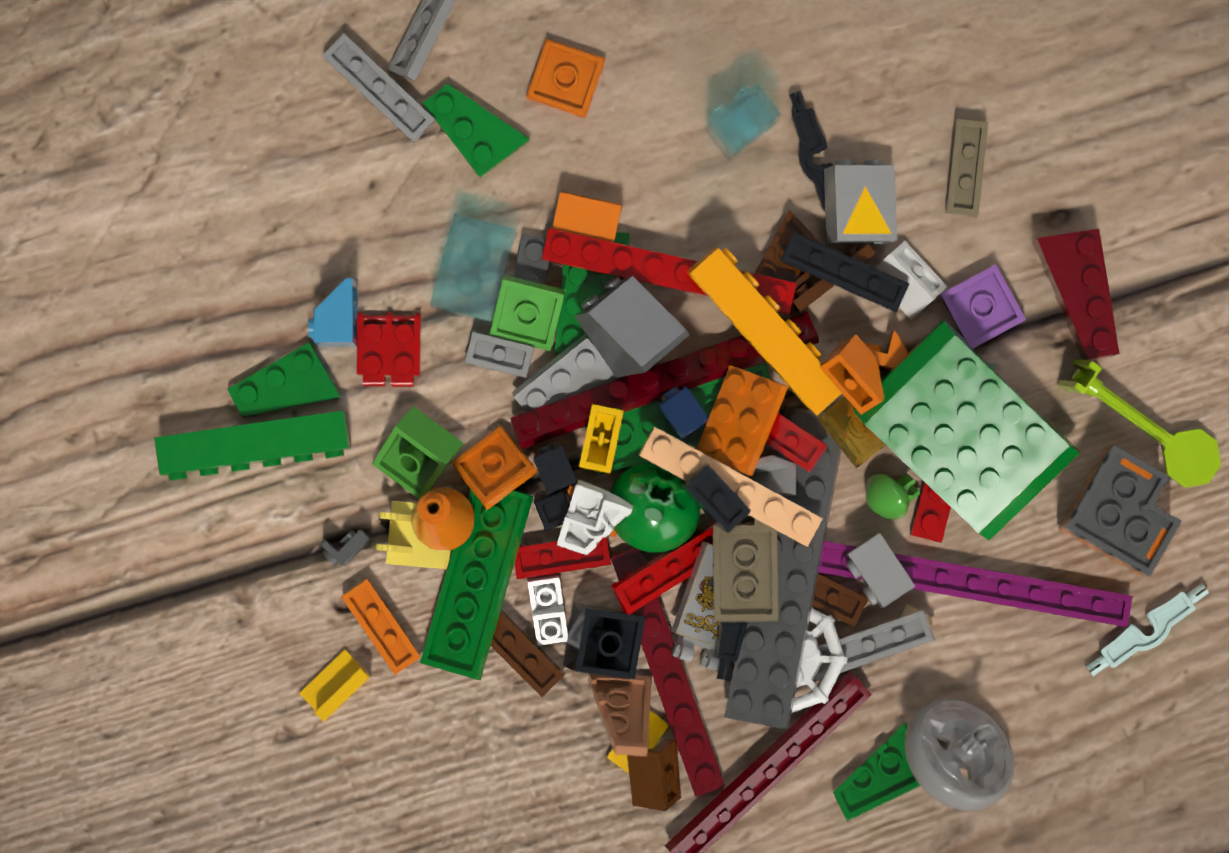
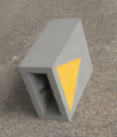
[824,160,897,245]

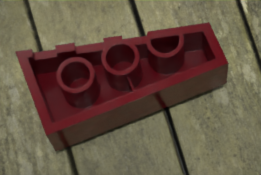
[1032,229,1120,360]

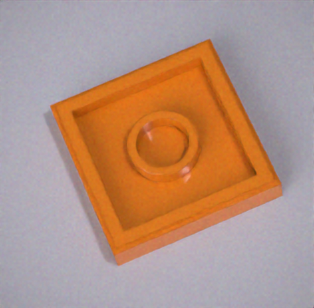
[526,38,606,119]
[451,425,538,510]

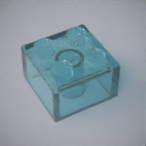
[705,84,781,160]

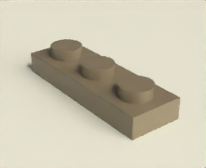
[946,119,988,217]

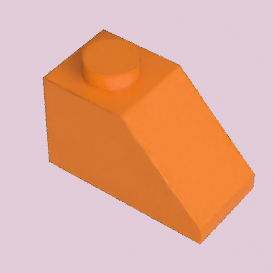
[819,334,884,415]

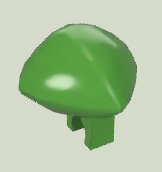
[866,473,921,520]

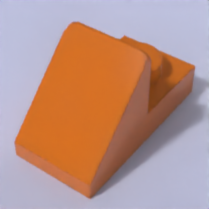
[864,330,908,370]

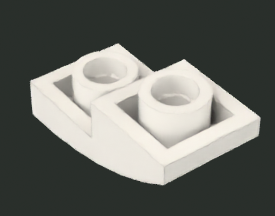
[527,573,568,646]

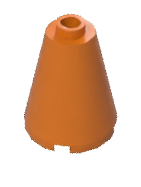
[411,488,474,550]

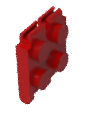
[356,312,421,387]

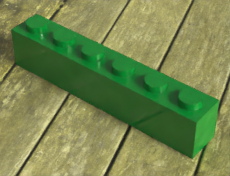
[154,410,351,481]

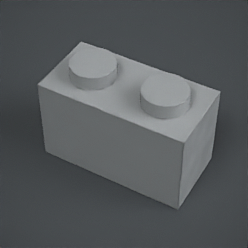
[845,533,915,608]

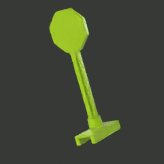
[1057,359,1221,488]

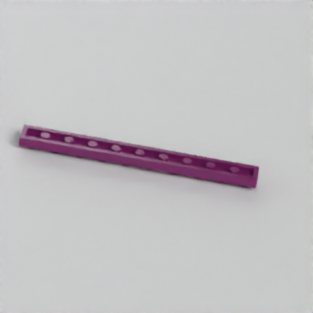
[819,541,1133,627]

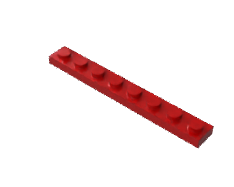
[542,228,797,315]

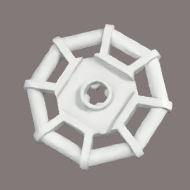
[733,608,848,712]

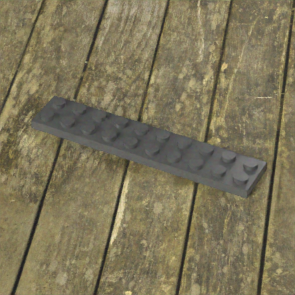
[724,406,848,730]

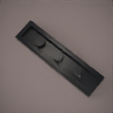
[780,231,910,313]

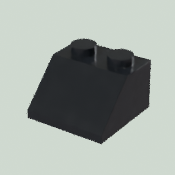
[563,603,645,679]

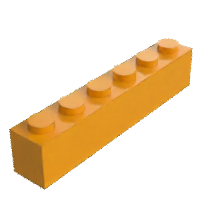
[686,246,841,415]

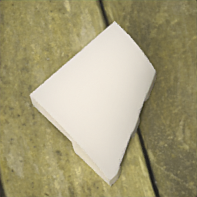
[557,480,633,555]

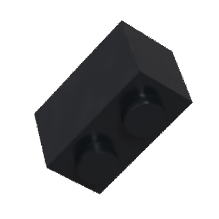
[533,443,577,495]

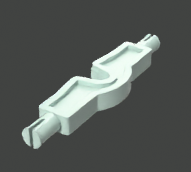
[1086,583,1209,677]

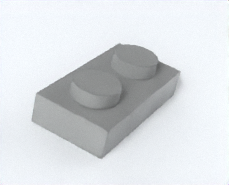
[465,332,534,378]

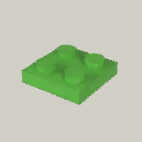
[489,274,566,351]

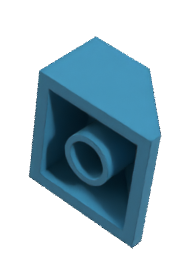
[308,278,358,347]

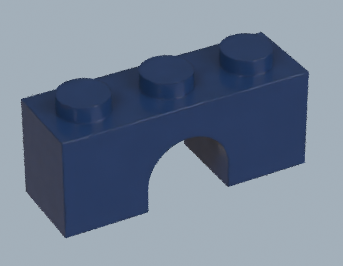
[659,386,709,441]

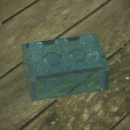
[430,213,517,324]

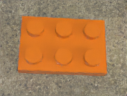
[696,365,788,476]

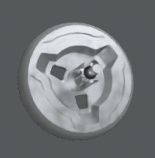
[905,698,1014,811]

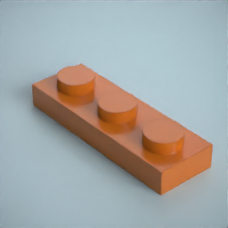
[341,579,421,675]

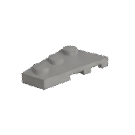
[512,334,623,412]

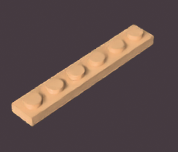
[638,427,823,547]

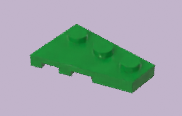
[423,84,530,179]

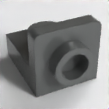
[320,529,372,566]

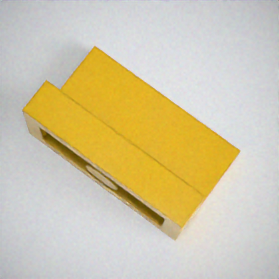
[299,649,371,722]

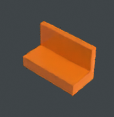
[552,191,623,243]

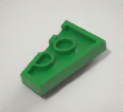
[227,342,341,417]
[833,722,921,822]

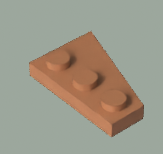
[588,673,652,756]

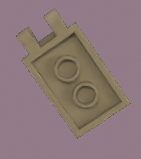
[713,518,778,622]

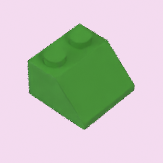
[372,406,464,499]

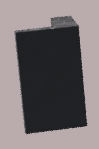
[678,464,751,533]

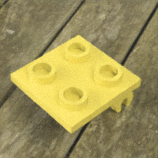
[375,501,451,569]

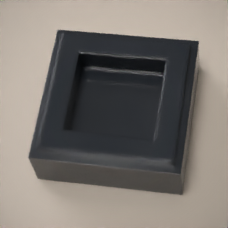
[534,491,569,531]

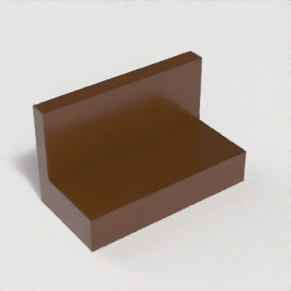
[627,739,681,811]

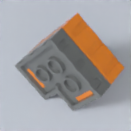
[1058,445,1182,577]

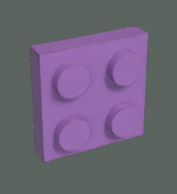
[939,264,1026,349]

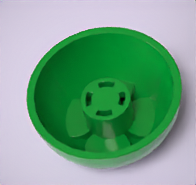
[610,462,701,552]

